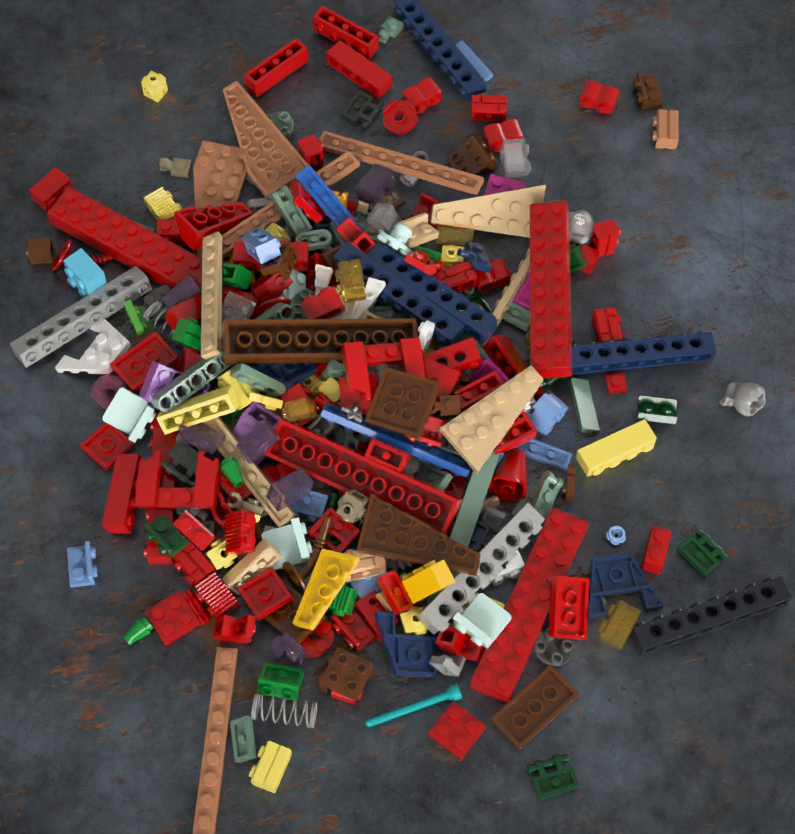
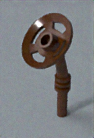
[283,517,332,596]

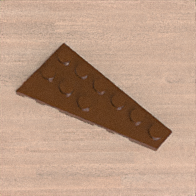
[357,493,481,576]

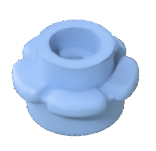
[606,526,626,545]

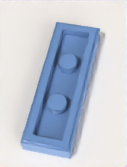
[455,40,493,82]
[515,439,573,473]

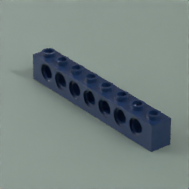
[394,0,487,101]
[333,242,465,347]
[367,242,497,344]
[572,331,717,375]

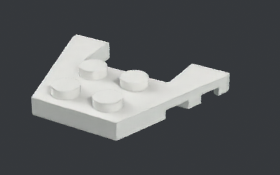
[315,264,386,319]
[55,318,132,374]

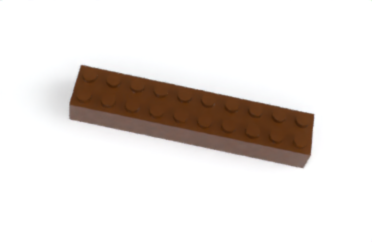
[221,318,418,364]

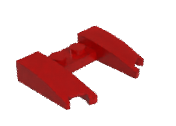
[341,338,425,400]
[454,371,538,455]
[135,450,219,509]

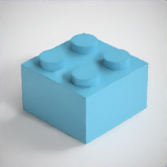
[63,248,107,298]

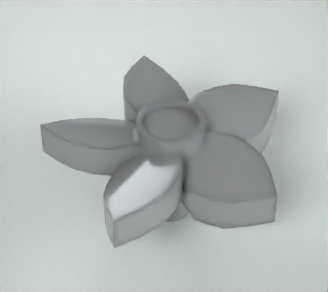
[341,405,362,423]

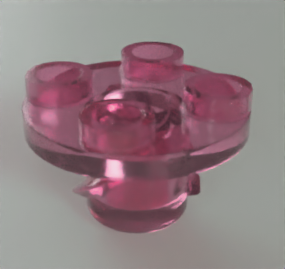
[91,374,130,410]

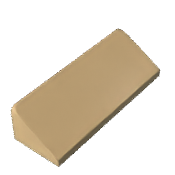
[223,538,282,596]

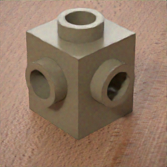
[336,489,370,523]

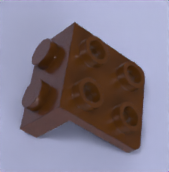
[447,136,499,175]
[317,647,374,700]

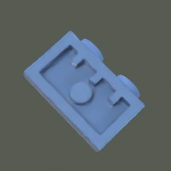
[286,486,329,523]
[67,541,98,588]

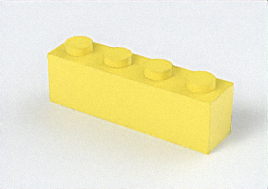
[157,384,240,434]
[576,419,657,477]

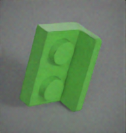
[124,299,154,336]

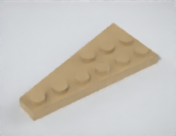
[430,184,546,238]
[440,366,543,474]

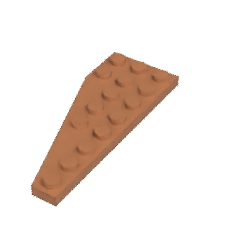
[223,81,308,200]
[193,140,247,258]

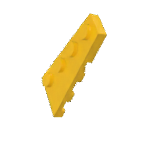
[293,549,360,630]

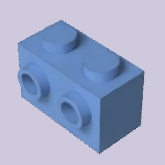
[242,228,281,264]

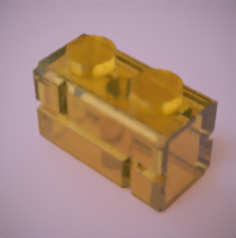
[435,224,475,247]
[335,259,366,303]
[282,398,318,423]
[598,600,641,650]

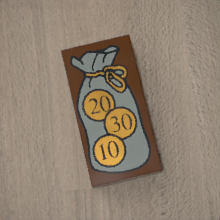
[368,188,405,221]

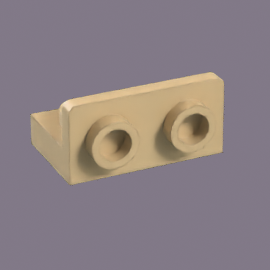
[398,213,439,249]

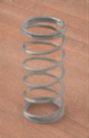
[143,300,191,353]
[251,693,317,728]

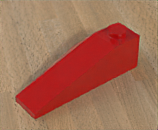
[174,202,254,251]

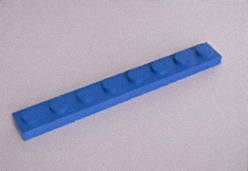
[320,403,470,477]

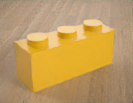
[401,560,455,604]

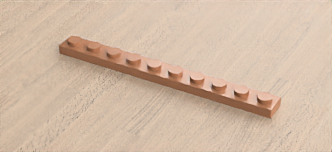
[319,131,484,196]
[222,151,360,259]
[192,647,238,834]

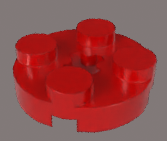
[383,100,418,136]
[295,619,334,658]

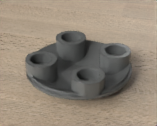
[533,627,574,666]

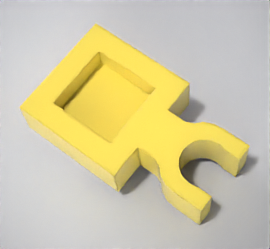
[248,391,283,411]

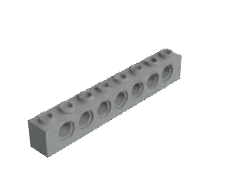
[10,266,152,368]
[416,503,545,634]

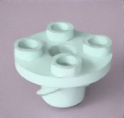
[377,223,412,257]

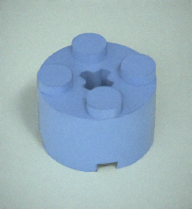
[527,390,568,436]

